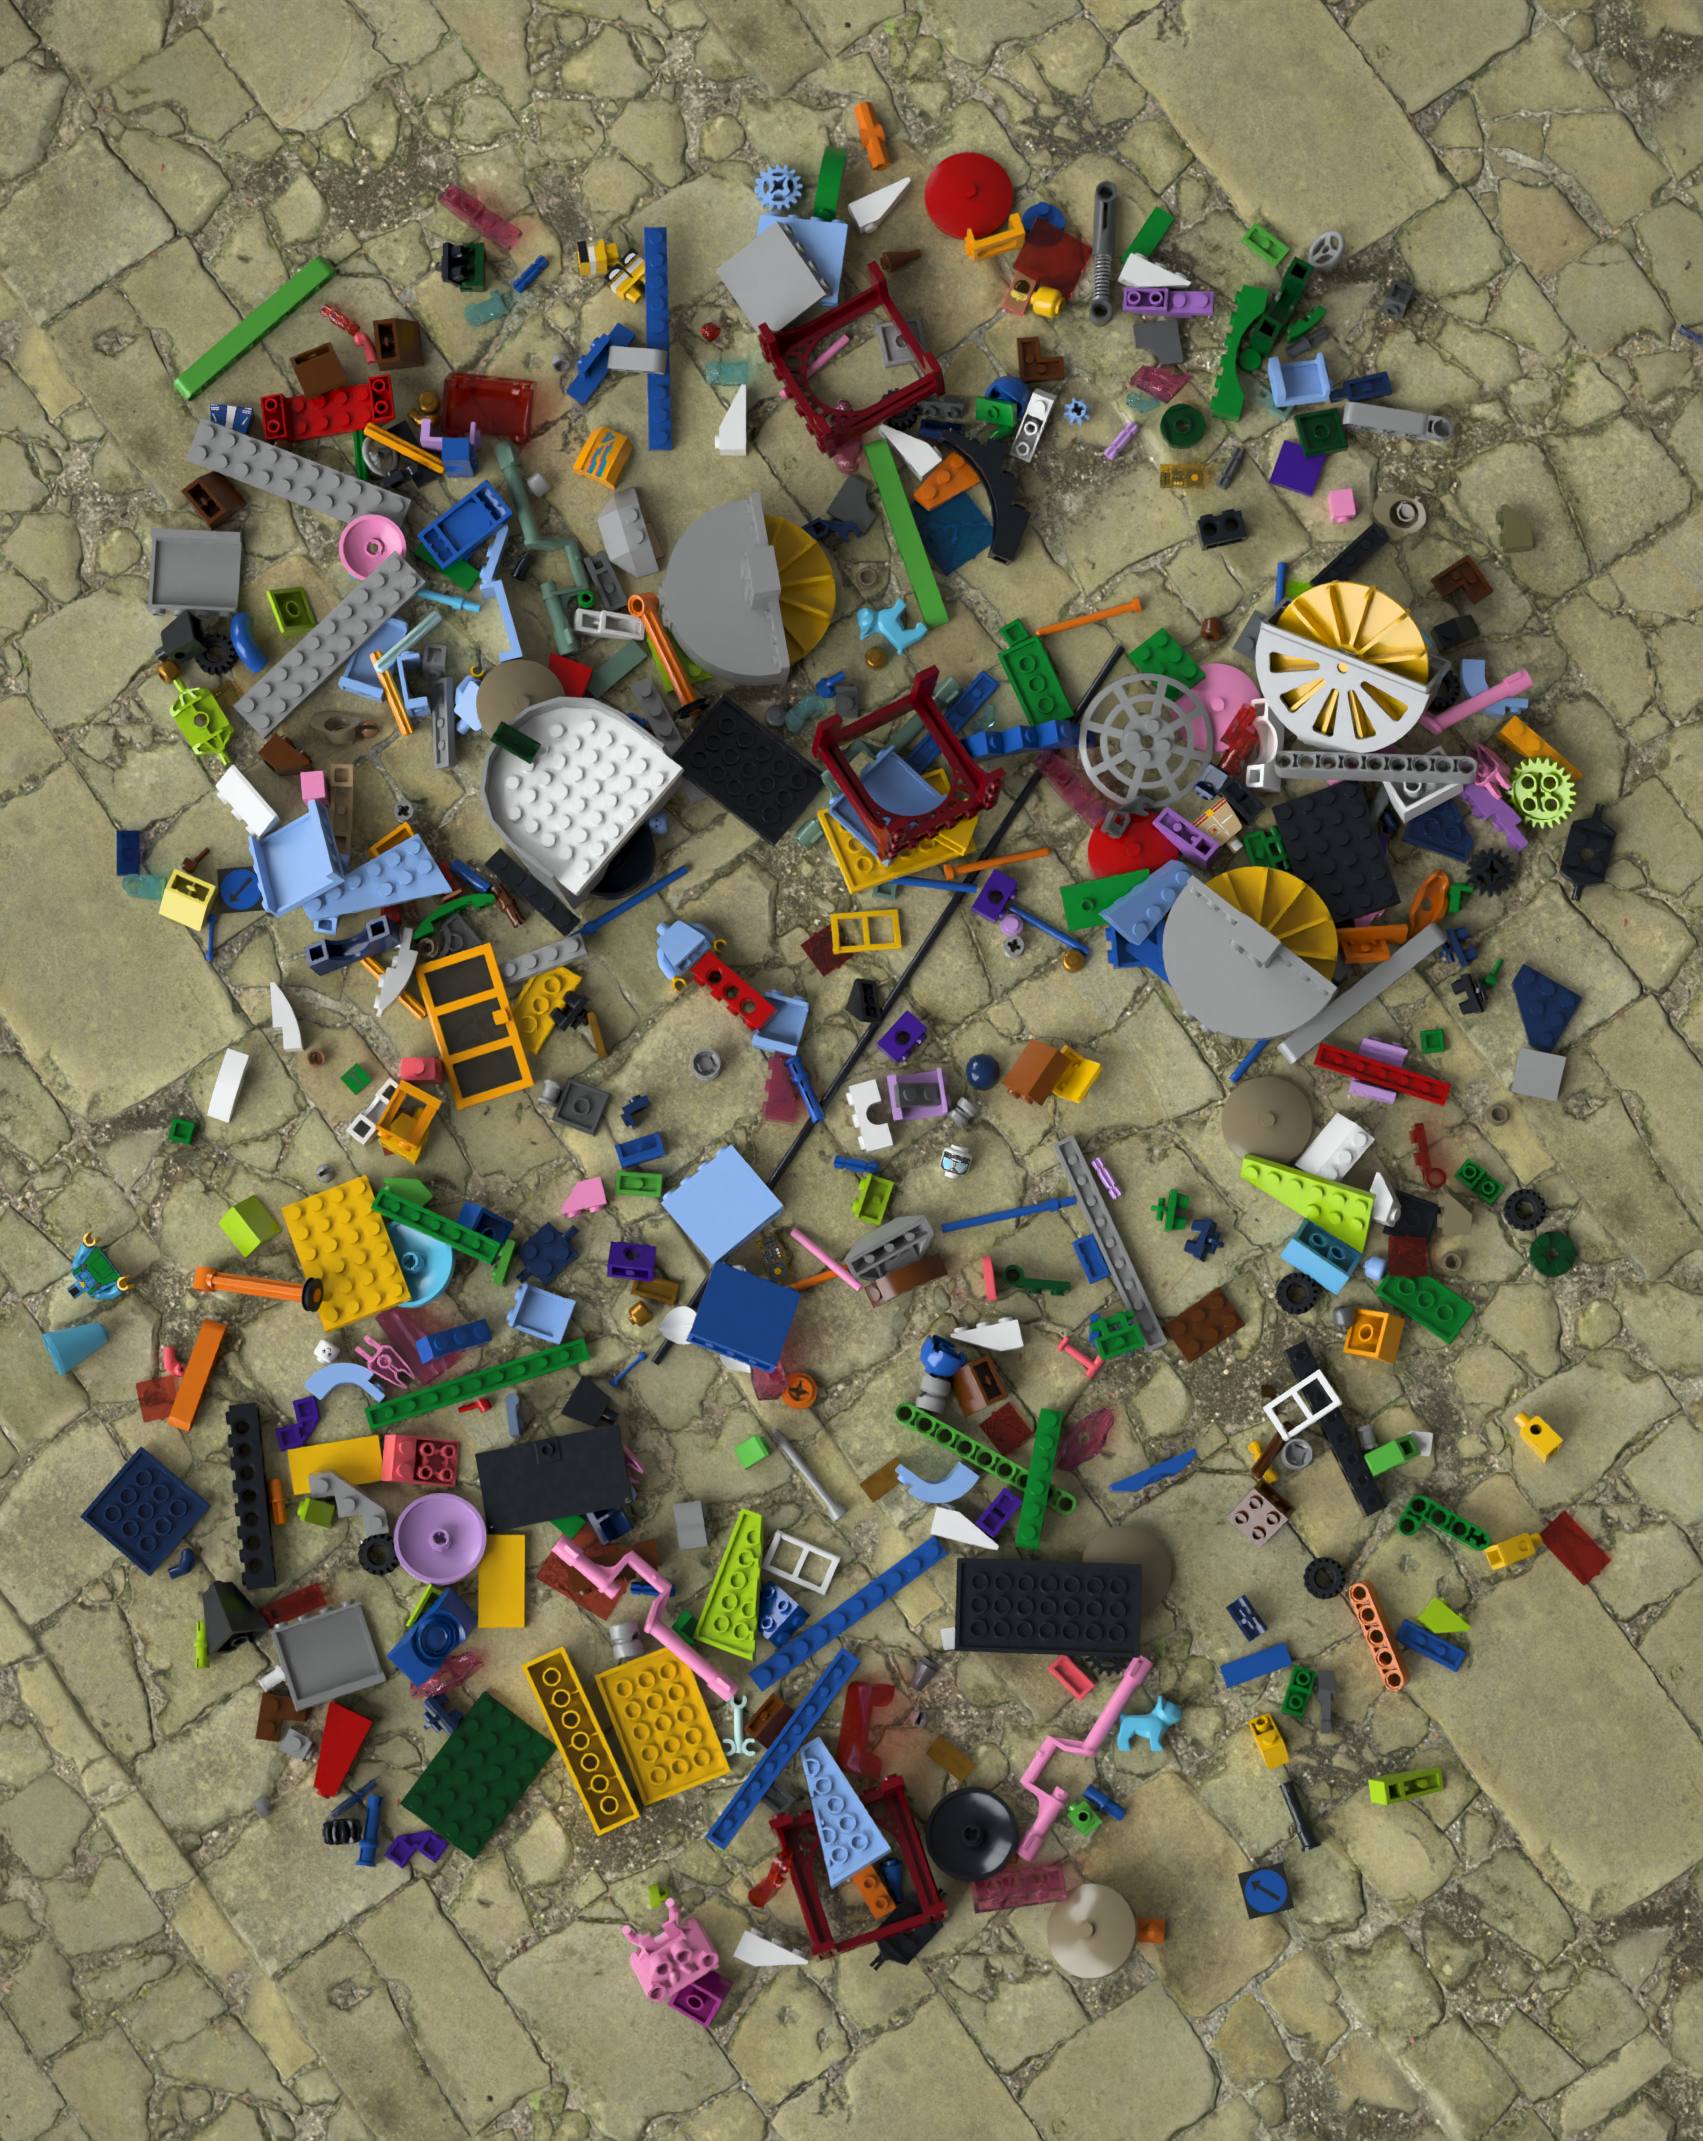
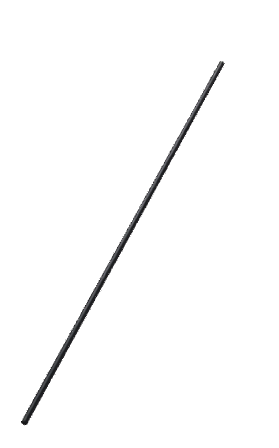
[651,645,1125,1366]

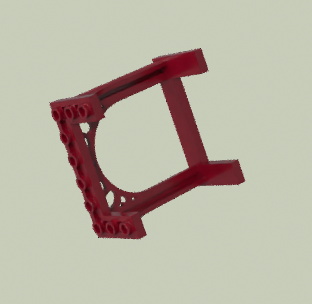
[757,260,946,459]
[811,665,1006,862]
[768,1773,949,1962]

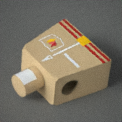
[1192,797,1244,854]

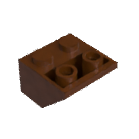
[373,318,425,371]
[289,342,348,400]
[181,471,247,531]
[258,733,315,776]
[947,1355,1008,1417]

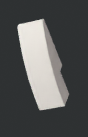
[573,608,645,640]
[270,982,304,1052]
[207,1048,251,1123]

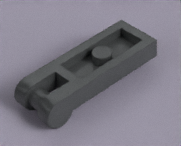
[583,550,628,612]

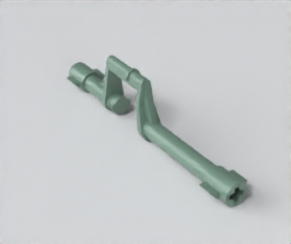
[494,442,591,658]
[794,676,963,851]

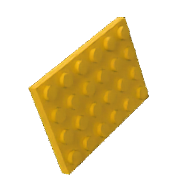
[817,768,977,895]
[281,1175,412,1333]
[594,1647,731,1807]

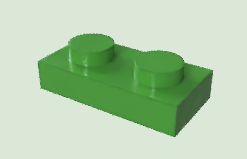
[1241,223,1290,268]
[615,1171,663,1198]
[491,1239,519,1287]

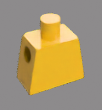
[933,798,978,856]
[378,1107,430,1166]
[1514,1411,1563,1463]
[1484,1532,1543,1570]

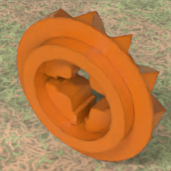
[781,1373,817,1409]

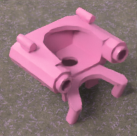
[622,1898,719,2004]

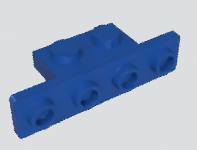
[566,323,635,405]

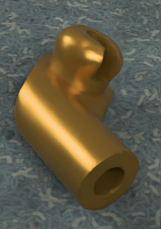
[407,408,441,429]

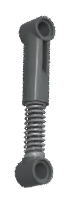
[1089,181,1118,327]

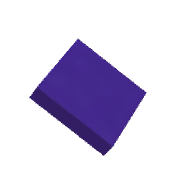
[1269,440,1326,497]

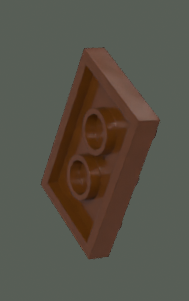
[1163,1287,1246,1364]

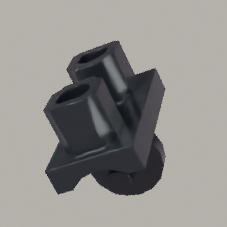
[435,242,469,288]
[1451,973,1492,1015]
[549,990,589,1032]

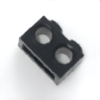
[1196,509,1247,551]
[1217,775,1266,827]

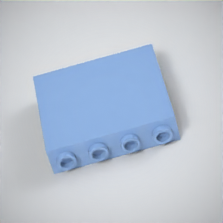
[757,212,850,308]
[248,799,345,918]
[661,1145,785,1266]

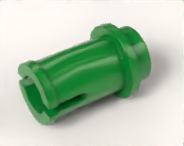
[986,424,1014,441]
[578,590,595,610]

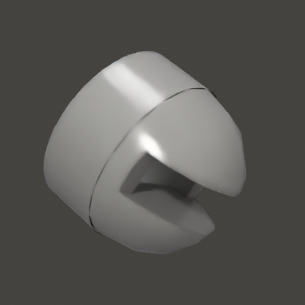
[552,353,570,372]
[316,1164,335,1183]
[910,1709,929,1728]
[253,1798,272,1819]

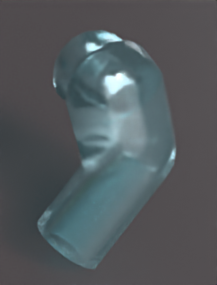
[1126,393,1160,413]
[970,705,995,734]

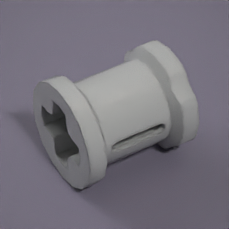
[393,801,415,824]
[1003,936,1024,959]
[537,1079,564,1108]
[1355,1425,1380,1451]

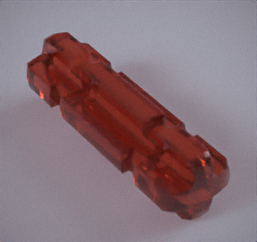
[320,304,361,337]

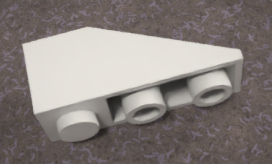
[1117,253,1191,290]
[1009,388,1057,463]
[950,1317,1024,1353]
[733,1928,809,1966]

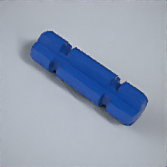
[513,255,549,293]
[834,1155,879,1175]
[631,1582,676,1597]

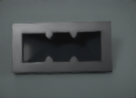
[845,978,882,1024]

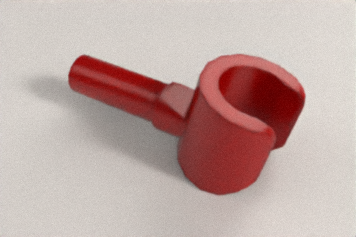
[458,1398,492,1413]

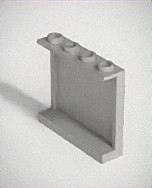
[715,222,833,335]
[146,528,243,619]
[271,1599,386,1712]

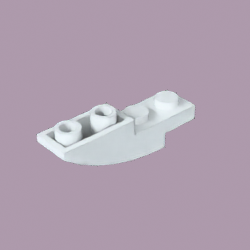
[374,927,418,1017]

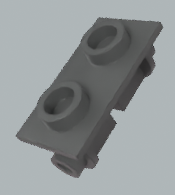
[918,394,964,419]

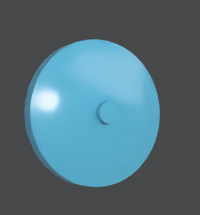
[386,1221,456,1308]

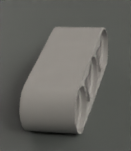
[607,346,668,374]

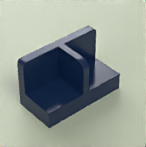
[586,1506,634,1546]

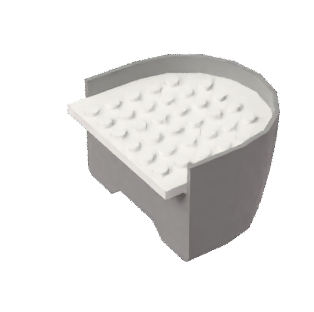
[480,697,684,909]

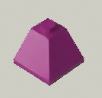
[667,1970,734,2028]

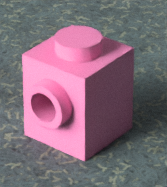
[1327,488,1359,525]

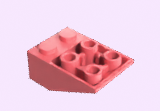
[381,1435,459,1487]

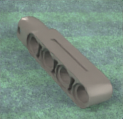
[1342,402,1453,442]

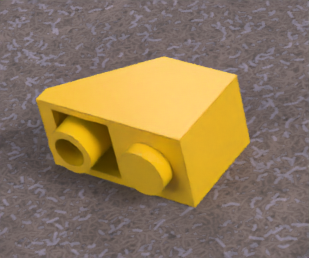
[1248,1713,1290,1770]

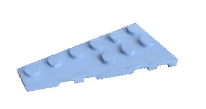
[301,833,453,922]

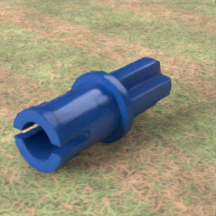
[450,859,492,894]
[1082,1784,1127,1821]

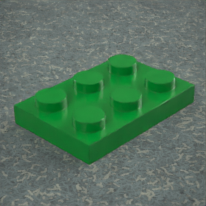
[1128,627,1206,703]

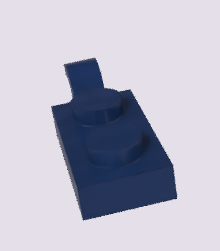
[1329,371,1392,403]

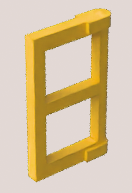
[830,909,902,954]

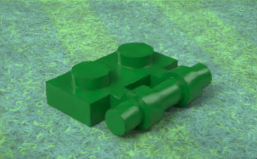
[1241,826,1292,871]
[1089,1309,1146,1361]

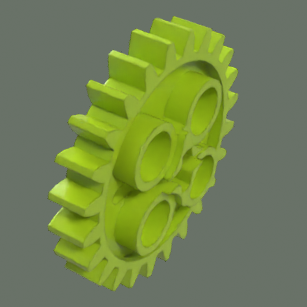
[1505,755,1579,829]

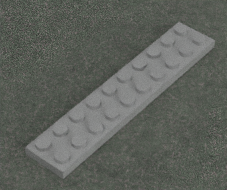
[186,418,412,529]
[233,550,427,739]

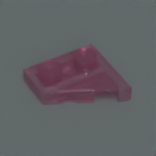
[1130,365,1191,404]

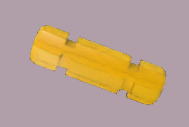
[1248,1440,1279,1484]

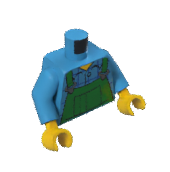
[67,1230,134,1300]

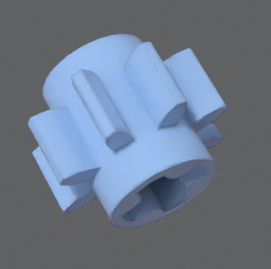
[1063,398,1091,427]

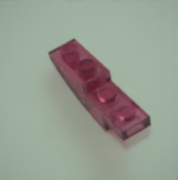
[438,183,523,251]
[1032,750,1108,830]

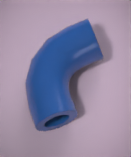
[230,613,269,673]

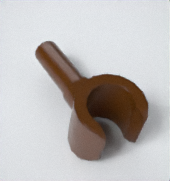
[181,847,210,873]

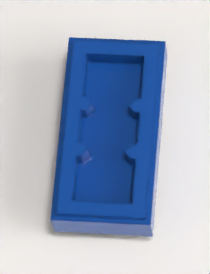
[1072,1233,1111,1285]

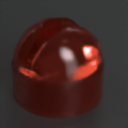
[701,322,721,342]

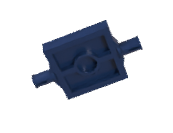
[515,1221,580,1286]

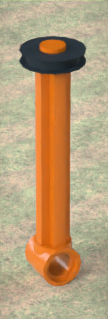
[628,592,710,719]
[192,1266,324,1312]

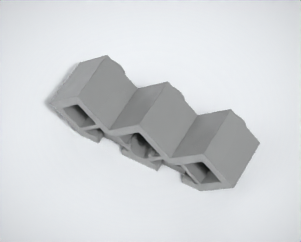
[308,1469,390,1536]

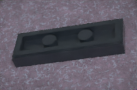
[386,420,438,489]

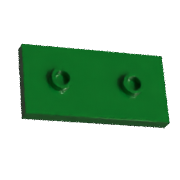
[997,635,1076,726]
[1059,868,1150,932]
[1374,1256,1476,1345]

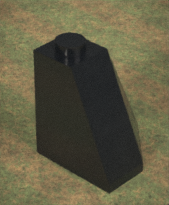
[202,1581,270,1655]

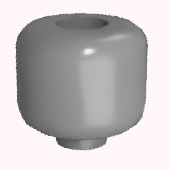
[527,472,551,497]

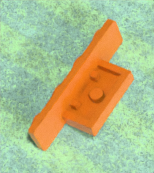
[1336,924,1408,964]

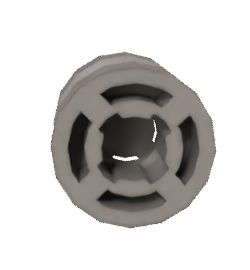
[947,1097,979,1129]

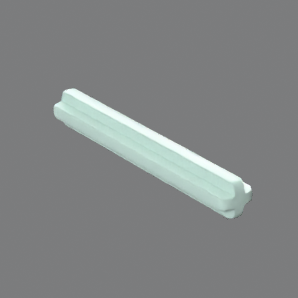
[373,611,442,674]

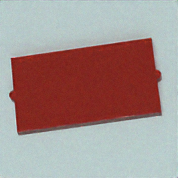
[1539,1510,1611,1586]

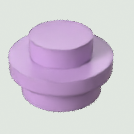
[1000,914,1023,936]

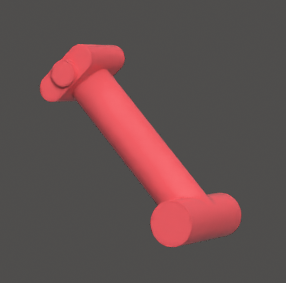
[1056,1336,1105,1379]

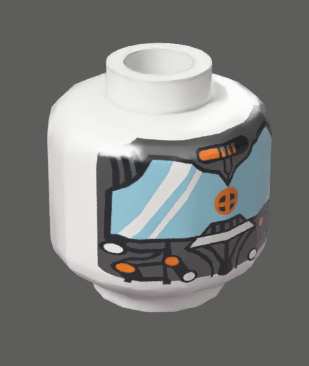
[940,1144,972,1179]

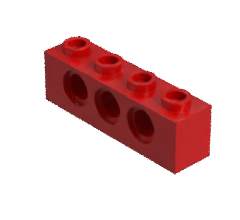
[691,951,779,1033]

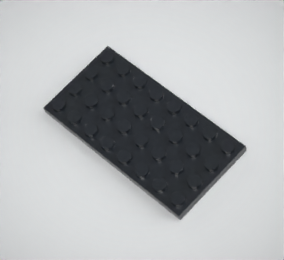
[954,1558,1142,1658]

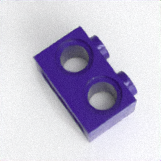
[975,1487,1022,1539]

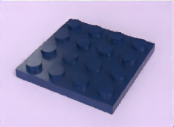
[80,1446,211,1577]

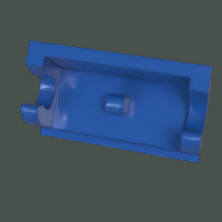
[615,1132,666,1170]

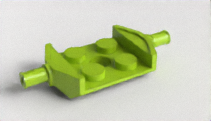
[169,677,236,766]

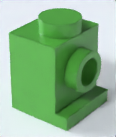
[1066,1799,1102,1837]

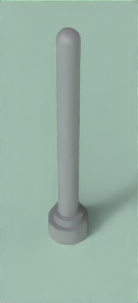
[772,1429,848,1522]

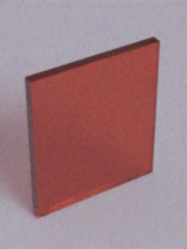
[1012,216,1092,300]

